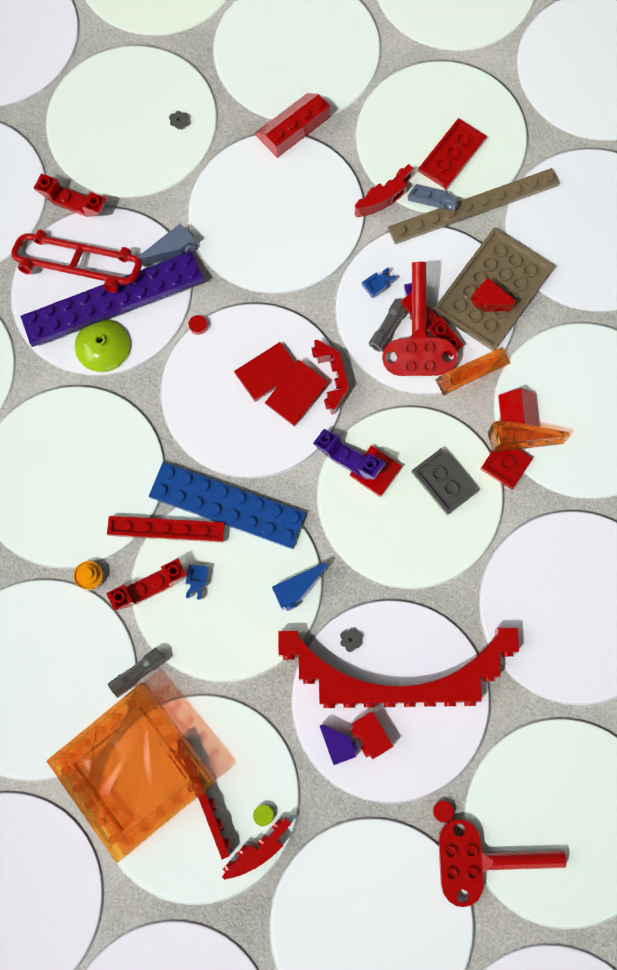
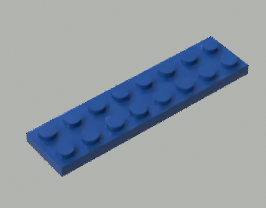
[148,462,305,549]

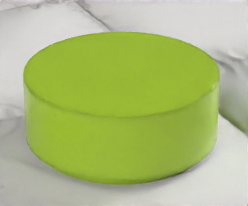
[253,804,274,826]

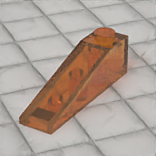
[435,347,510,396]
[487,421,570,452]

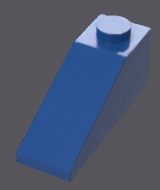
[272,562,327,612]

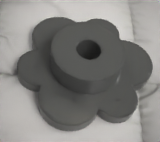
[169,110,188,129]
[340,629,362,652]

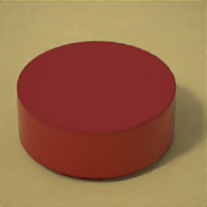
[188,315,207,335]
[432,801,454,823]

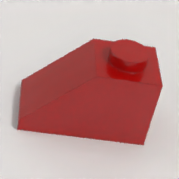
[471,278,516,312]

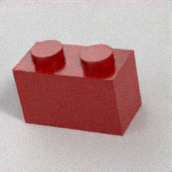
[350,711,394,760]

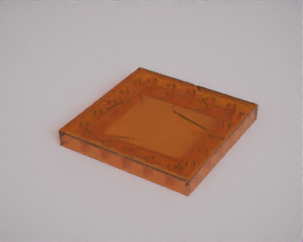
[46,683,218,863]

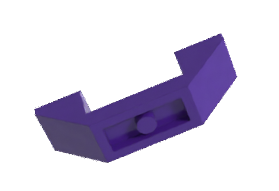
[313,429,385,479]

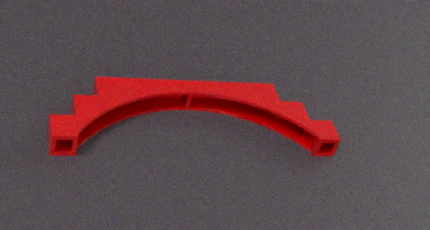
[278,628,519,708]

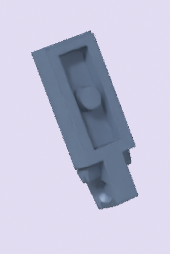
[407,184,458,210]

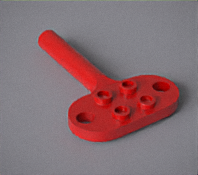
[382,261,457,376]
[438,819,566,907]

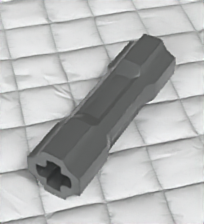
[368,298,407,352]
[107,647,166,698]

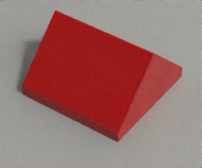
[498,388,540,432]

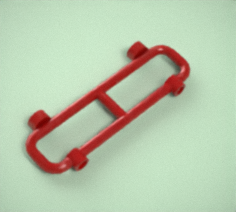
[11,229,142,293]

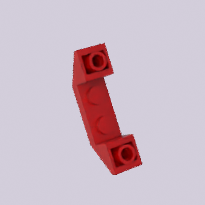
[33,173,107,217]
[311,339,349,415]
[106,558,187,611]

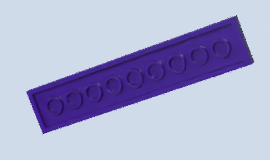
[20,251,205,347]

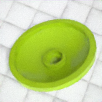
[74,320,130,373]

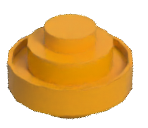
[74,561,104,590]

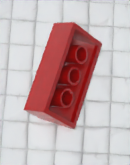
[254,93,330,158]

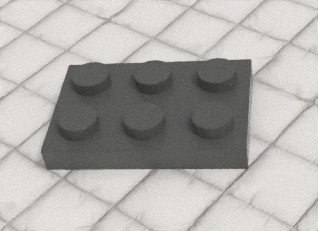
[411,448,478,516]

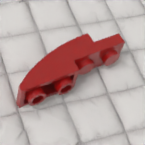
[354,164,414,218]
[400,291,464,357]
[222,817,291,880]

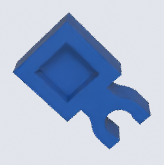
[361,267,396,298]
[185,564,209,601]

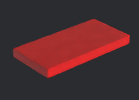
[418,118,487,190]

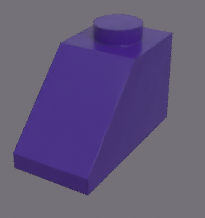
[319,724,358,765]

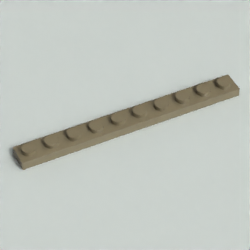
[388,168,559,245]

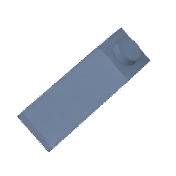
[138,223,196,267]

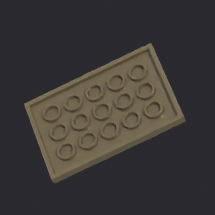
[433,227,555,352]

